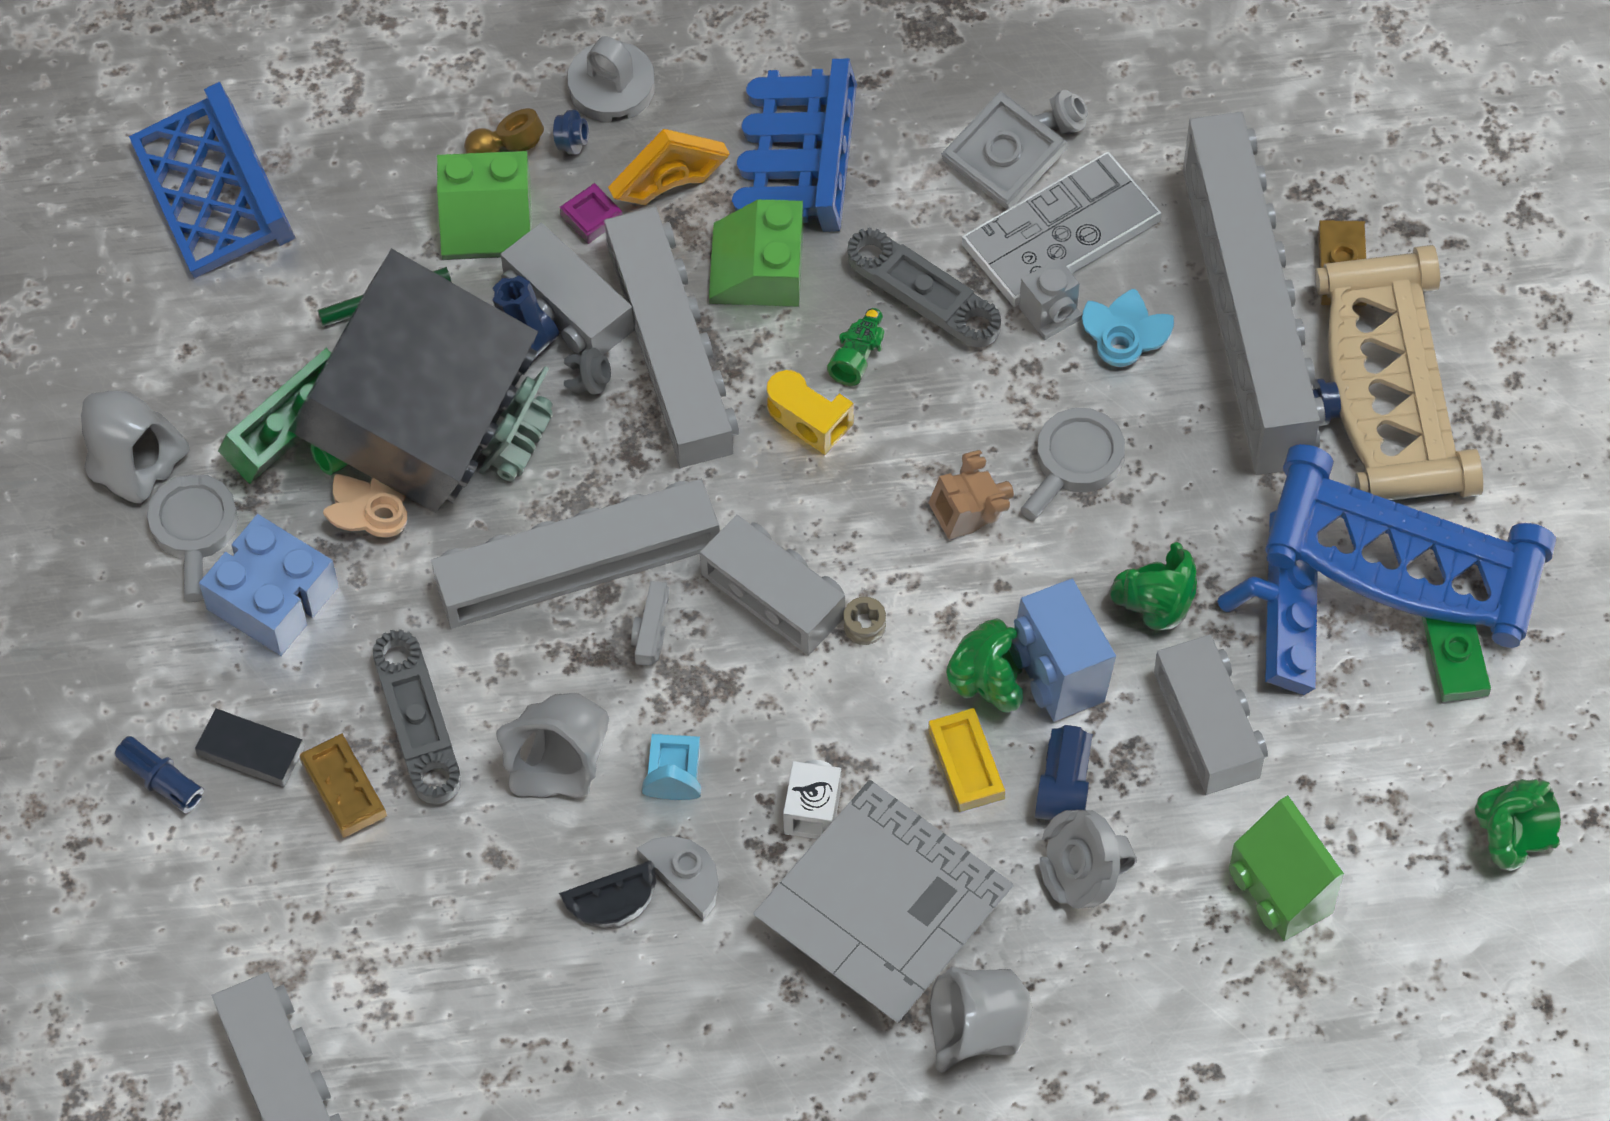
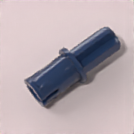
[114,736,205,813]

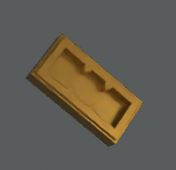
[1318,220,1367,306]
[299,733,387,838]

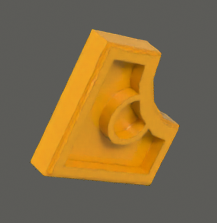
[608,129,730,205]

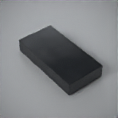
[195,708,305,787]

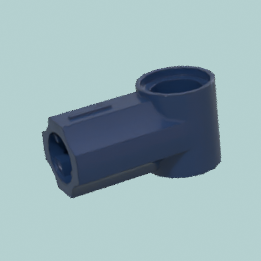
[492,275,559,359]
[1035,725,1093,820]

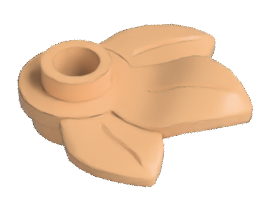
[323,474,407,538]

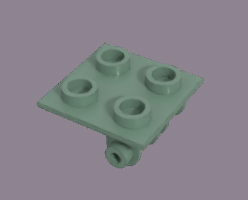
[479,366,553,481]

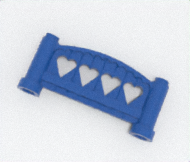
[1265,444,1557,648]

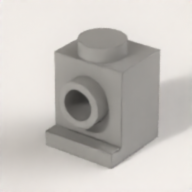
[1019,258,1083,340]

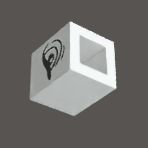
[783,760,841,839]

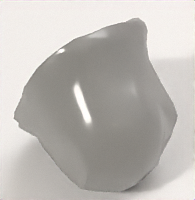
[81,390,190,503]
[496,693,609,798]
[930,967,1033,1073]

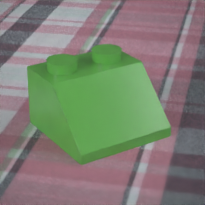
[437,151,532,260]
[709,199,803,307]
[1229,795,1344,941]

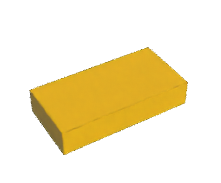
[928,708,1005,812]

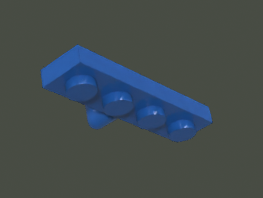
[1218,509,1319,695]

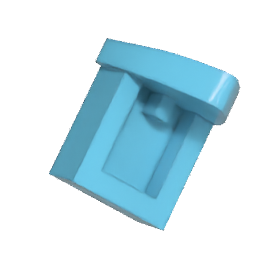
[642,734,701,800]

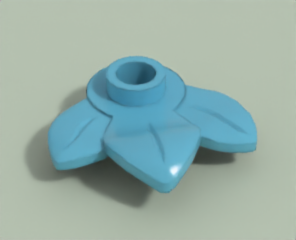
[1082,289,1174,367]

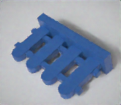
[732,58,857,232]

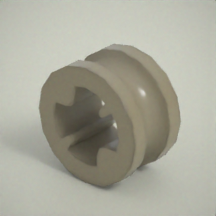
[844,597,886,645]

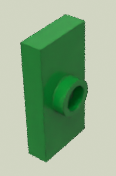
[1422,617,1491,702]

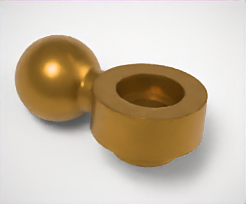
[464,108,544,154]

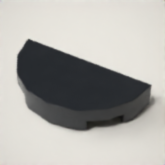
[559,860,656,929]

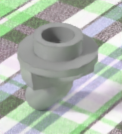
[1034,90,1088,134]

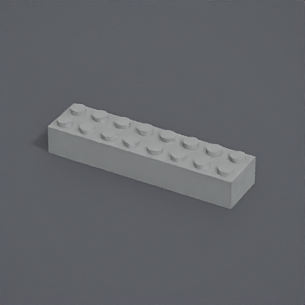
[1183,111,1325,475]

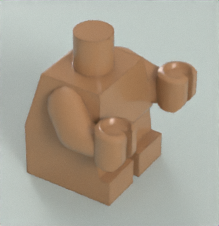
[928,450,1014,540]

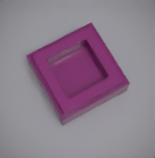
[560,183,623,244]

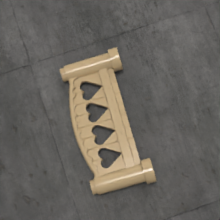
[1315,245,1483,500]

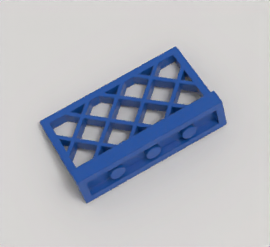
[129,82,296,279]

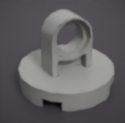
[568,36,655,122]
[1040,810,1137,909]

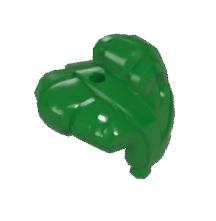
[1109,542,1197,630]
[946,618,1023,713]
[1475,779,1561,871]

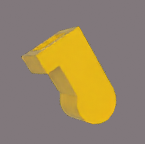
[767,370,854,455]

